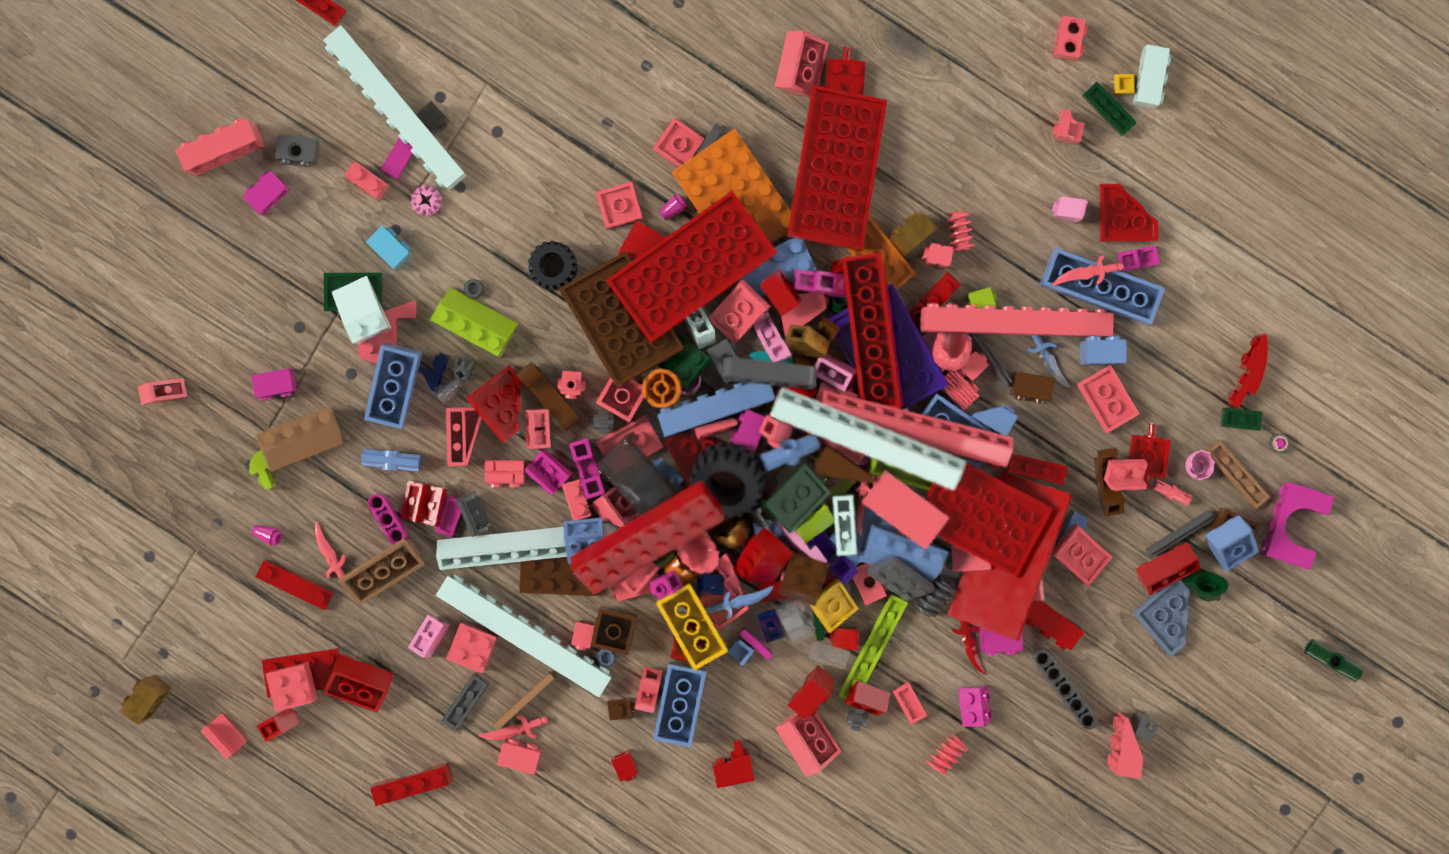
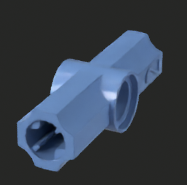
[760,434,820,471]
[361,449,422,472]

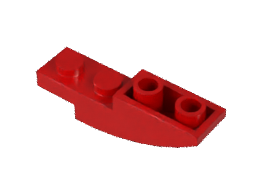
[909,271,962,329]
[1227,333,1268,408]

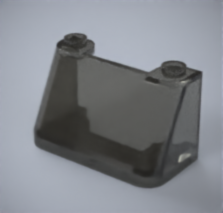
[598,432,684,517]

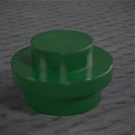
[829,297,848,313]

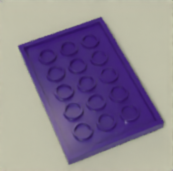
[829,283,949,410]

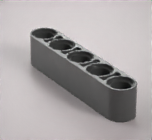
[722,357,817,389]
[1032,648,1097,730]

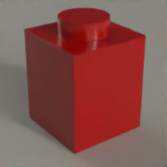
[611,749,639,782]

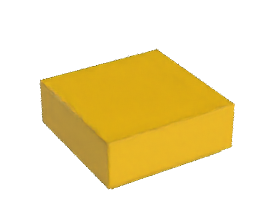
[1114,74,1135,95]

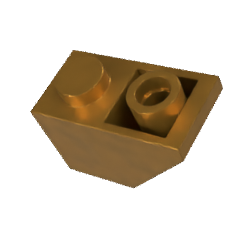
[786,324,830,358]

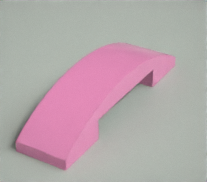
[753,310,792,362]
[777,521,827,563]

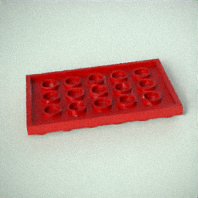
[924,454,1053,578]

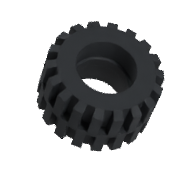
[528,241,578,291]

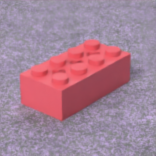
[175,118,265,176]

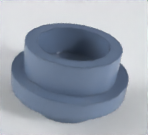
[597,649,616,667]

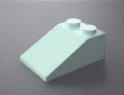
[332,276,391,344]

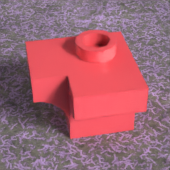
[1053,109,1084,145]
[760,411,794,449]

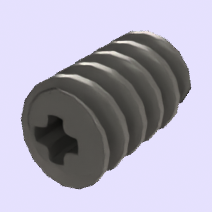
[914,575,956,617]

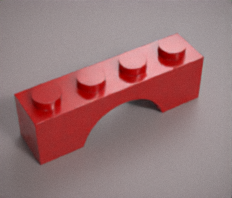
[370,762,453,806]

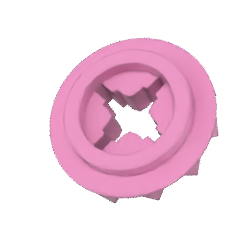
[411,185,442,216]

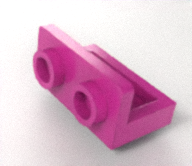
[524,448,572,495]
[958,685,992,727]

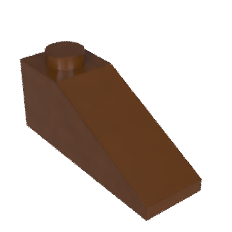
[814,446,876,483]

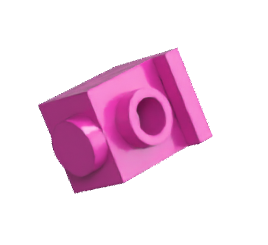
[650,570,683,600]

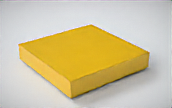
[810,578,859,633]

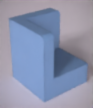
[727,637,754,666]

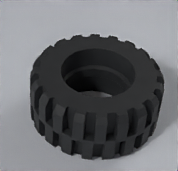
[690,442,767,518]

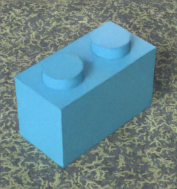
[366,226,412,270]

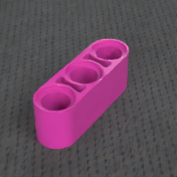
[368,493,408,544]

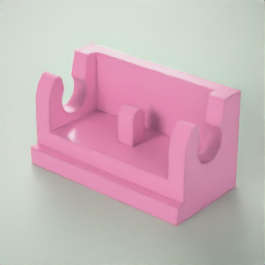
[408,615,450,658]

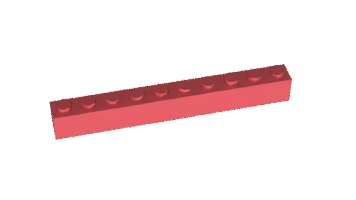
[921,304,1114,338]
[821,390,1013,467]

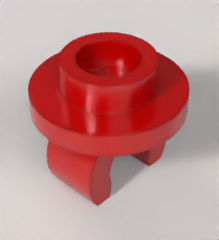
[830,259,843,274]

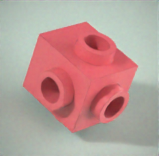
[558,371,586,399]

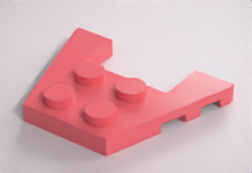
[359,301,418,376]
[683,552,750,630]

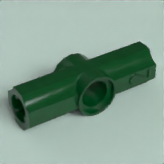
[1304,639,1364,682]

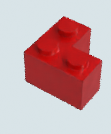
[787,665,835,720]

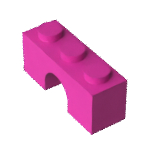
[569,438,606,499]

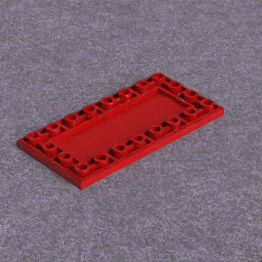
[947,472,1073,642]

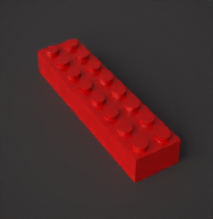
[842,252,904,408]
[570,481,725,595]

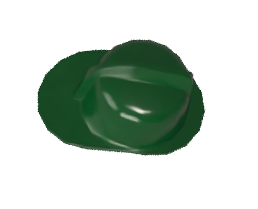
[1182,569,1229,602]

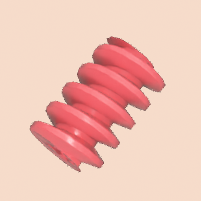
[946,211,975,253]
[926,732,968,775]

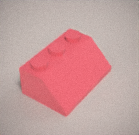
[775,31,829,98]
[775,713,842,777]

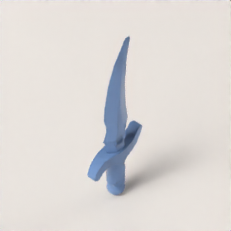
[706,586,773,619]

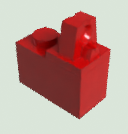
[712,739,755,789]

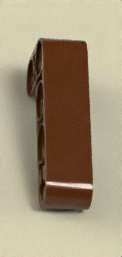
[516,362,581,431]

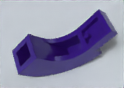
[807,531,858,584]

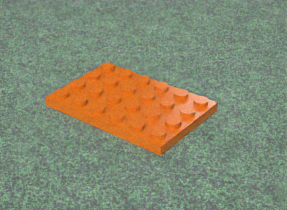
[671,128,791,244]

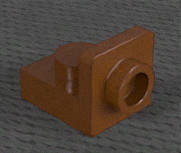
[607,698,636,720]

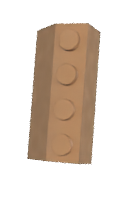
[255,406,343,472]
[338,538,425,605]

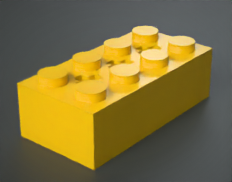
[656,582,728,670]

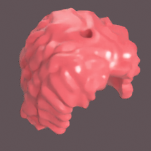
[932,332,972,371]
[674,532,720,574]

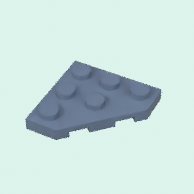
[1132,580,1190,657]

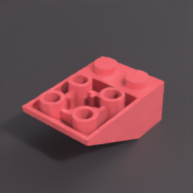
[1107,712,1143,779]

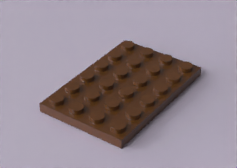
[559,251,684,388]

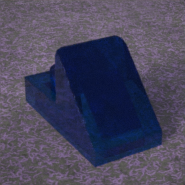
[419,353,450,392]
[697,573,724,597]
[757,609,785,643]

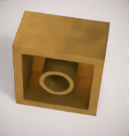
[889,211,937,257]
[119,675,172,725]

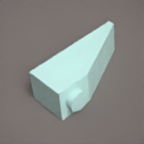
[684,308,716,350]
[833,494,857,555]

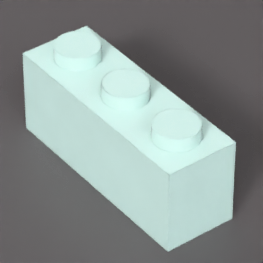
[1133,44,1171,109]

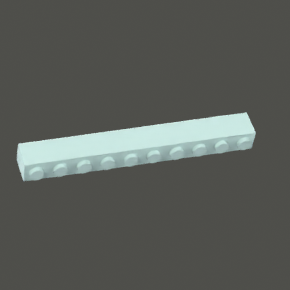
[323,25,467,190]
[771,388,965,490]
[436,522,621,570]
[435,574,612,697]

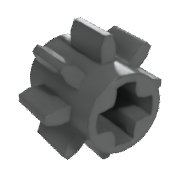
[452,357,477,380]
[594,410,614,433]
[846,708,868,732]

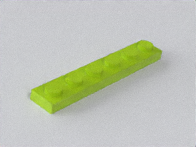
[838,593,908,700]

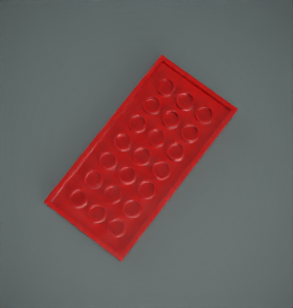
[787,85,887,251]
[606,191,778,343]

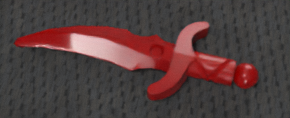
[951,620,986,675]

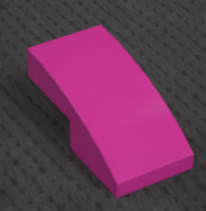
[1117,245,1160,272]

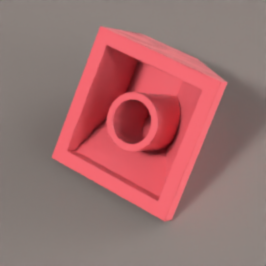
[591,478,648,527]

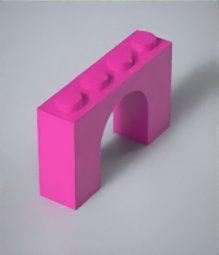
[1261,482,1335,570]

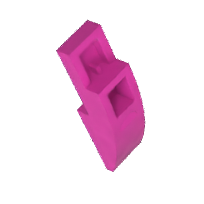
[793,269,847,298]

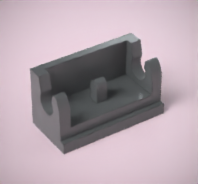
[456,491,491,537]
[1130,710,1158,744]

